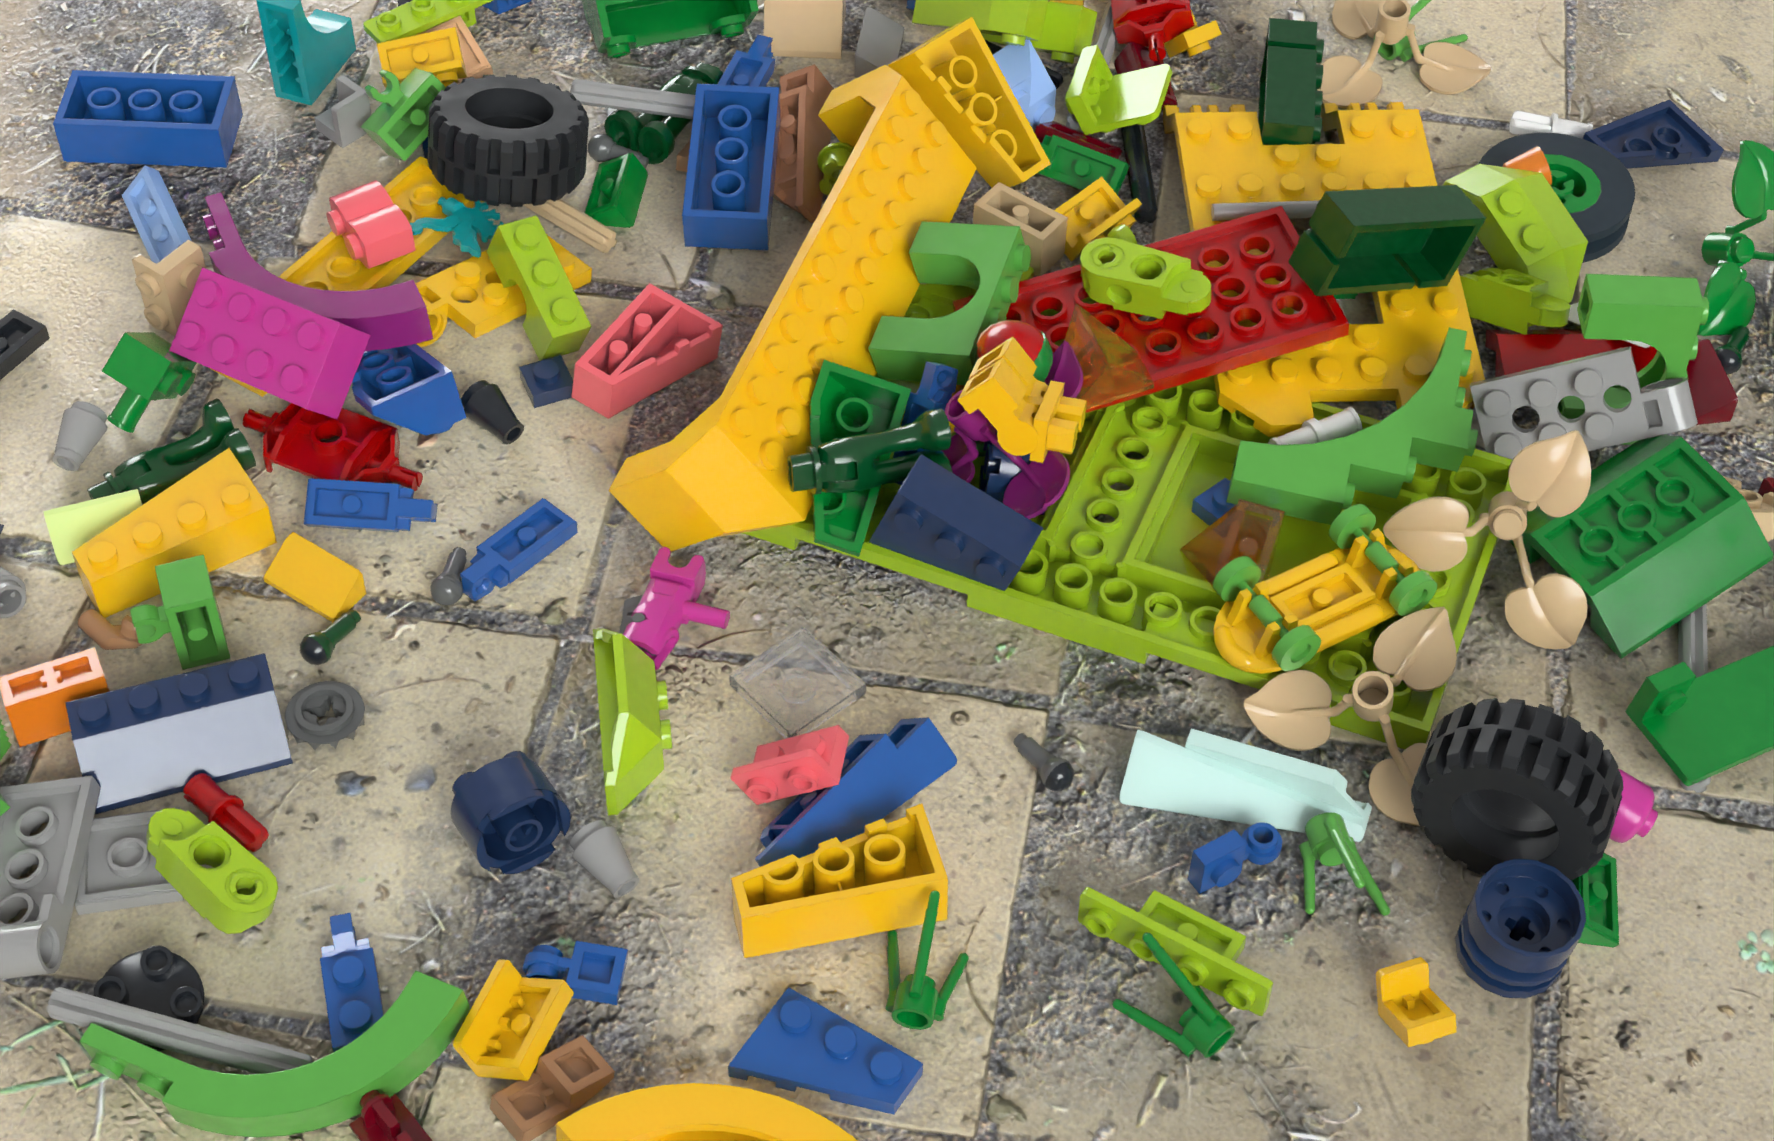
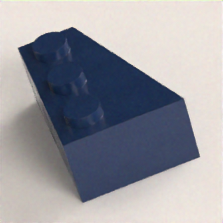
[869,454,1043,591]

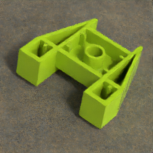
[912,0,1097,64]

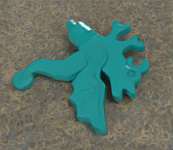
[410,197,504,258]

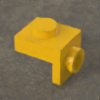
[1164,10,1222,58]
[1376,957,1457,1047]

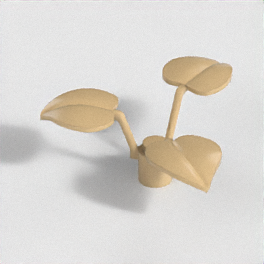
[1317,0,1491,109]
[1383,430,1591,649]
[1244,607,1457,826]

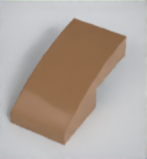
[490,1035,615,1141]

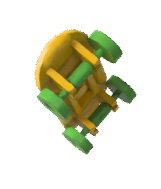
[1213,504,1437,674]

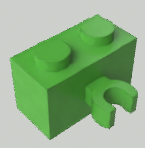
[361,68,446,161]
[130,555,230,670]

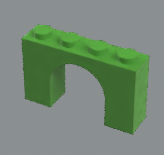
[868,221,1031,385]
[1558,274,1709,445]

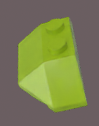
[1443,164,1588,304]
[593,628,672,815]

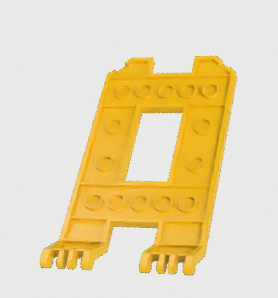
[1163,102,1485,437]

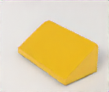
[263,532,366,622]

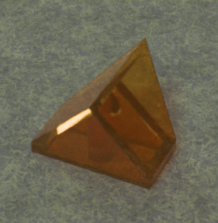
[1065,303,1154,410]
[1180,499,1285,586]

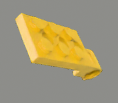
[415,234,592,347]

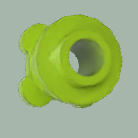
[817,142,854,195]

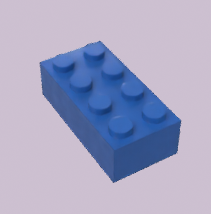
[53,70,243,168]
[682,84,781,250]

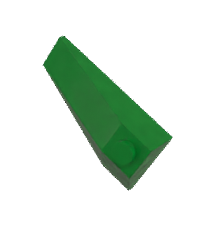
[809,360,911,557]

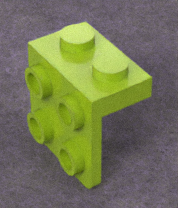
[1065,45,1173,135]

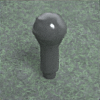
[587,134,649,169]
[430,547,467,606]

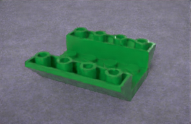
[1508,435,1774,659]

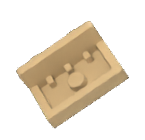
[132,240,206,336]

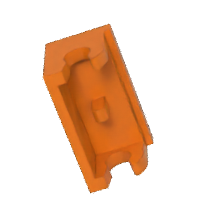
[0,647,110,747]

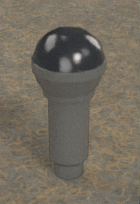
[1014,733,1074,791]

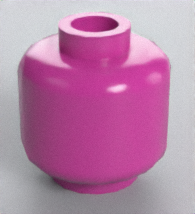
[1609,769,1658,843]

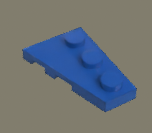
[728,987,923,1115]

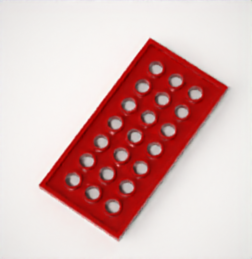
[952,205,1349,413]

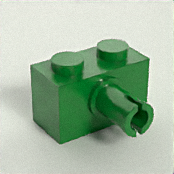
[102,332,197,433]

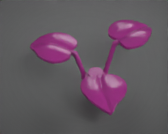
[941,340,1083,519]

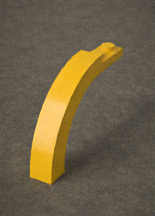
[556,1083,857,1141]

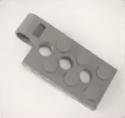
[1470,346,1698,460]
[0,776,101,980]

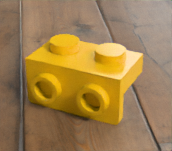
[377,27,467,88]
[1054,177,1142,262]
[453,959,574,1081]

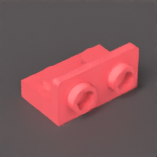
[730,725,849,805]

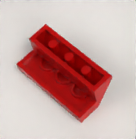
[1485,329,1657,377]

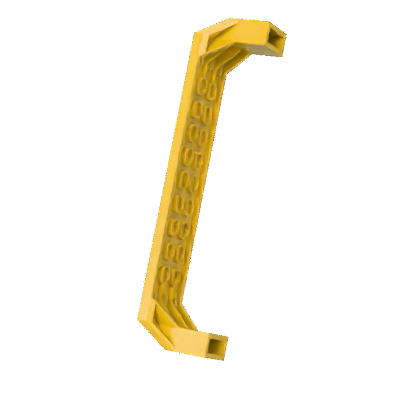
[608,65,977,552]

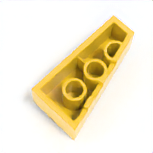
[888,17,1051,188]
[731,803,948,958]

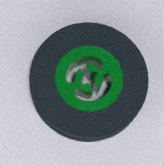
[1479,133,1635,263]

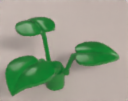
[1697,140,1774,336]

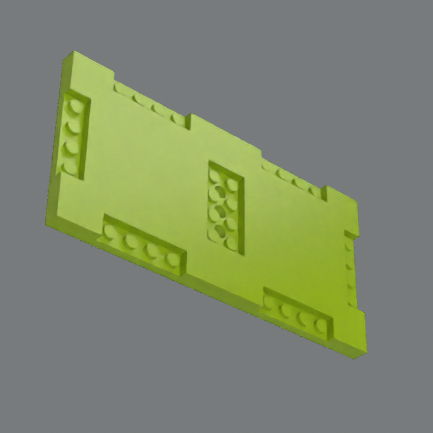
[743,284,1512,749]

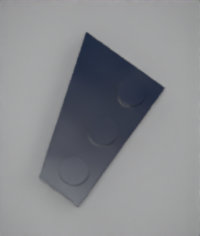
[1582,99,1724,169]

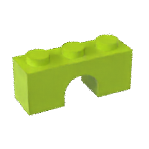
[486,215,592,361]

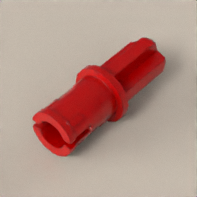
[183,773,269,852]

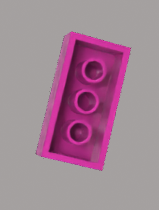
[169,267,371,419]

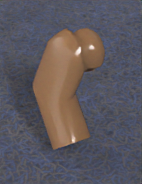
[78,609,142,650]

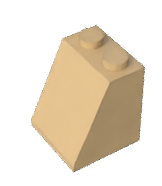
[764,0,846,59]

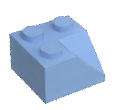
[993,39,1056,132]

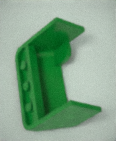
[582,0,759,59]

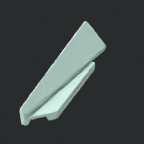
[1119,728,1372,842]

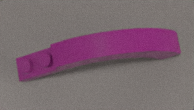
[202,192,433,351]

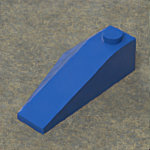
[352,344,466,436]

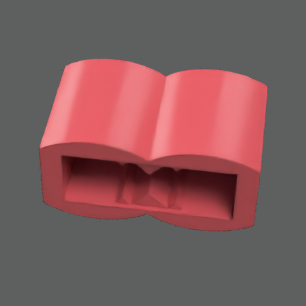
[326,180,416,269]

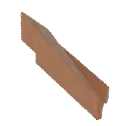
[774,64,834,223]

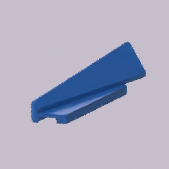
[755,717,957,867]

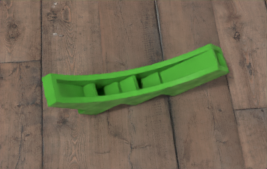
[1226,327,1478,525]

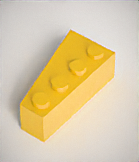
[72,448,277,618]

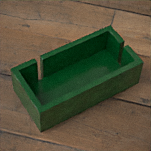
[1258,18,1324,145]
[1288,185,1486,296]

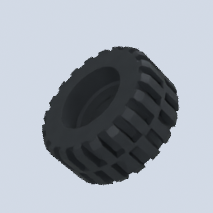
[428,74,589,207]
[1411,698,1624,881]

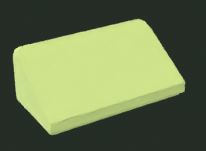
[43,489,142,565]

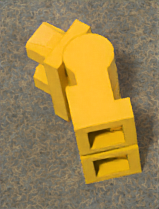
[957,336,1087,463]

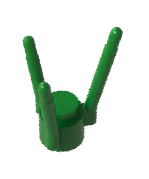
[885,890,969,1030]
[1112,932,1235,1058]

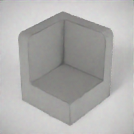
[315,75,371,148]

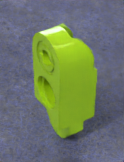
[1080,237,1211,319]
[1460,268,1571,335]
[146,808,278,934]

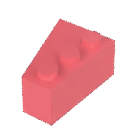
[572,283,723,419]

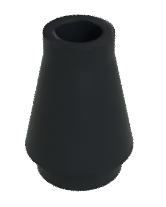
[461,380,524,445]

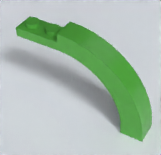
[79,970,471,1137]

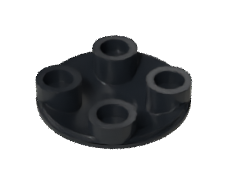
[94,945,205,1052]

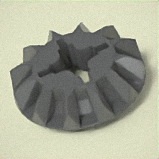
[285,681,365,750]

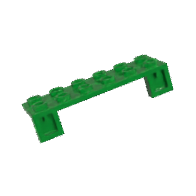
[1625,646,1774,786]

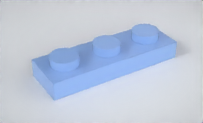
[122,165,192,264]

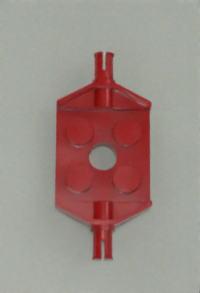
[1111,0,1194,61]
[243,403,423,491]

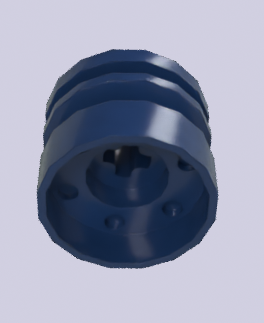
[1455,859,1586,999]

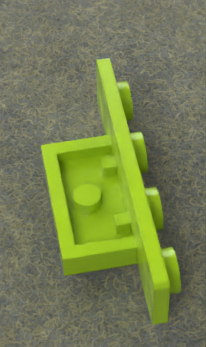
[363,0,493,43]
[1078,887,1273,1016]

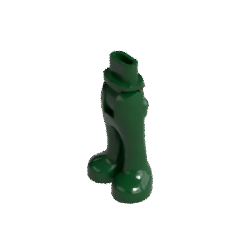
[604,62,723,165]
[87,398,256,505]
[787,408,952,495]

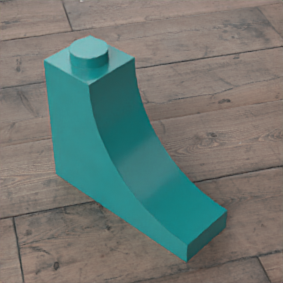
[256,0,356,106]

